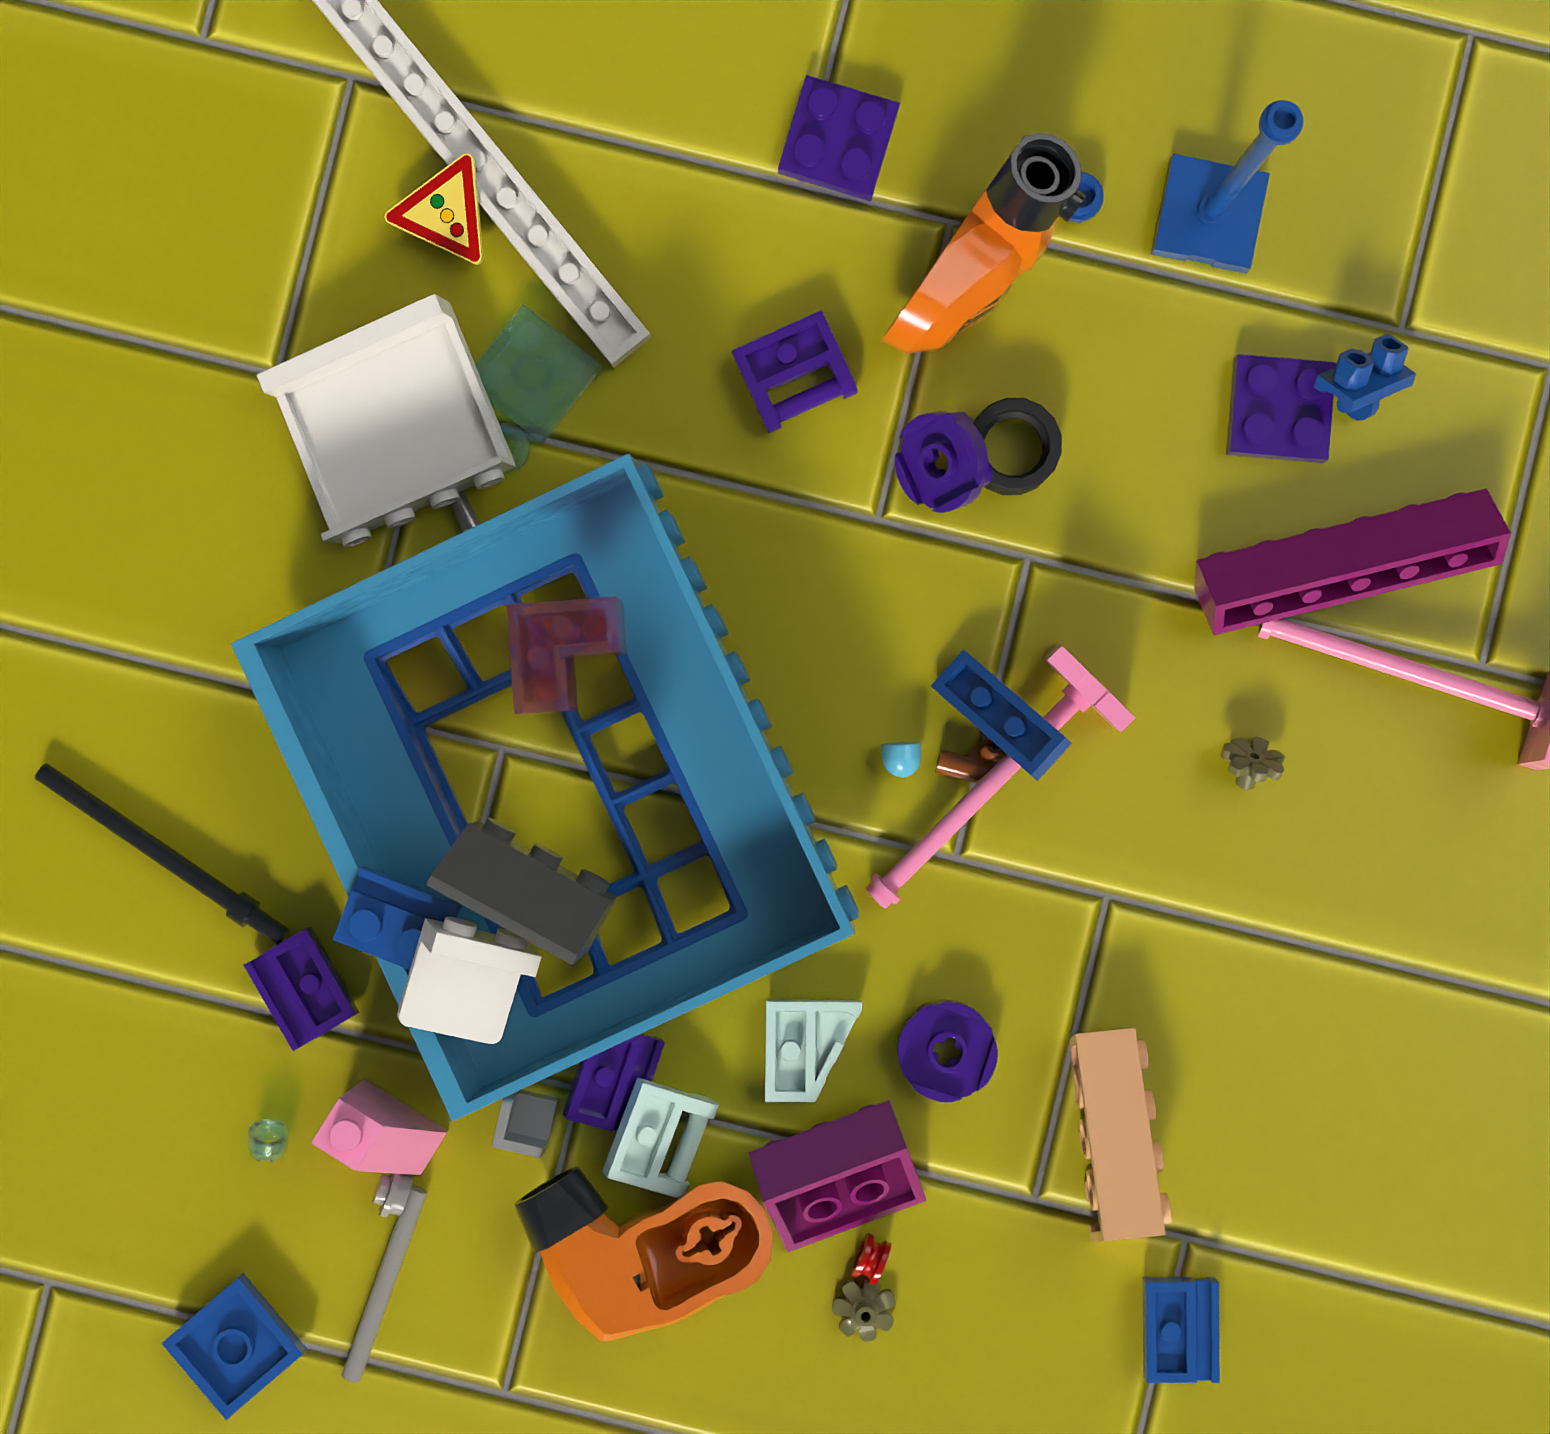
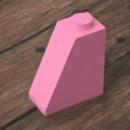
[311,1079,448,1175]

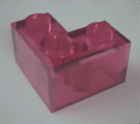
[506,596,627,715]

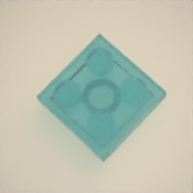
[475,304,602,445]

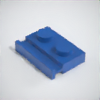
[333,866,462,970]
[1143,1277,1220,1383]

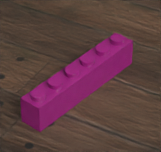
[1194,488,1511,636]

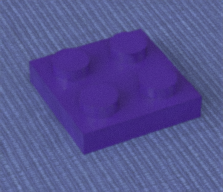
[778,75,900,202]
[1226,354,1336,463]

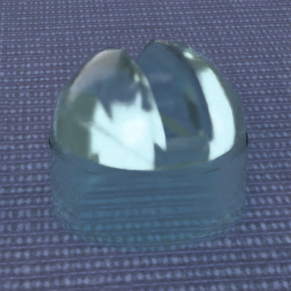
[247,1119,289,1163]

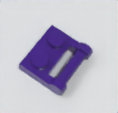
[732,310,858,434]

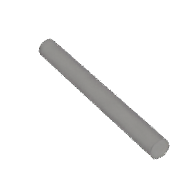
[341,1186,428,1382]

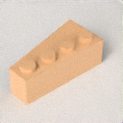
[1069,1028,1171,1242]

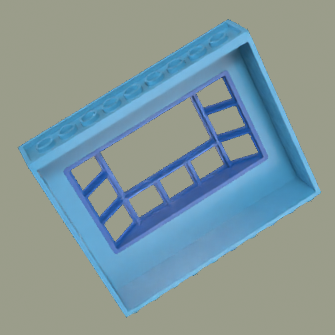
[231,453,859,1121]

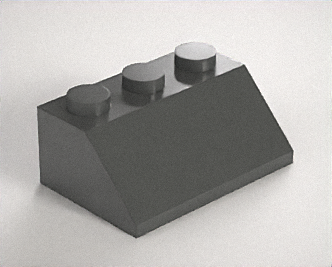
[426,818,617,965]

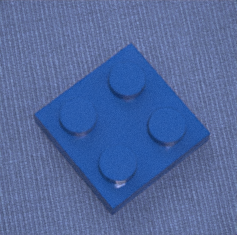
[161,1273,307,1420]

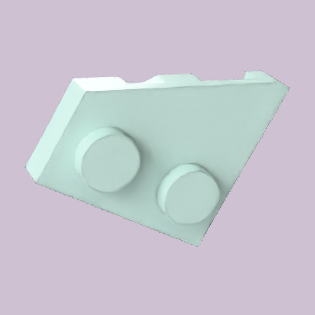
[765,999,862,1102]

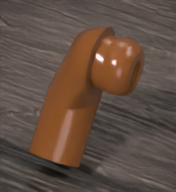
[935,737,1006,783]

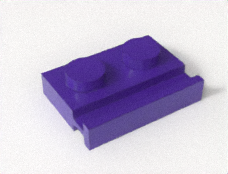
[244,927,360,1051]
[563,1034,665,1132]

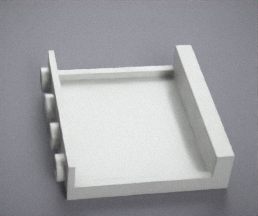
[257,294,516,548]

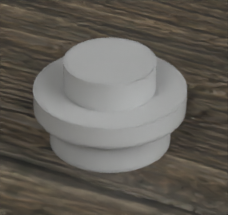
[372,1173,413,1218]

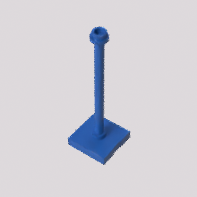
[1151,100,1303,274]

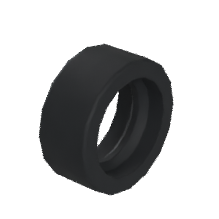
[973,398,1062,495]

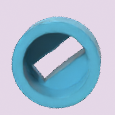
[881,742,921,778]

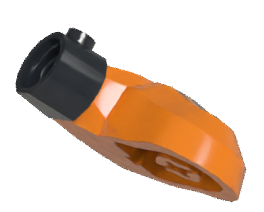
[881,133,1086,354]
[514,1166,773,1342]

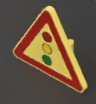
[384,153,484,265]

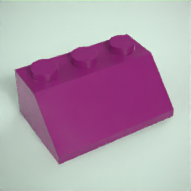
[748,1100,927,1252]

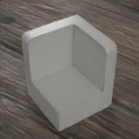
[492,1090,559,1158]

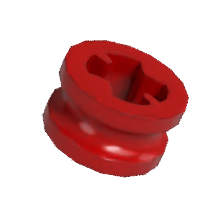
[851,1233,891,1285]

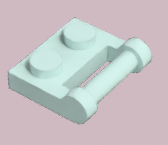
[602,1077,720,1198]

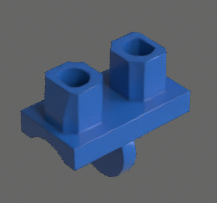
[1314,334,1416,421]

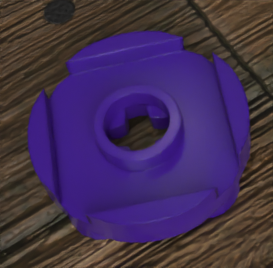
[895,411,993,513]
[897,1000,998,1102]

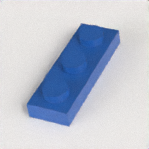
[931,649,1072,781]

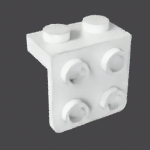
[397,917,542,1044]

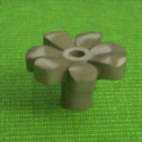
[1221,737,1285,790]
[832,1276,895,1341]

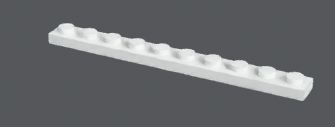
[312,0,651,368]

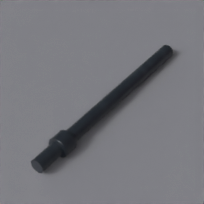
[35,763,290,945]

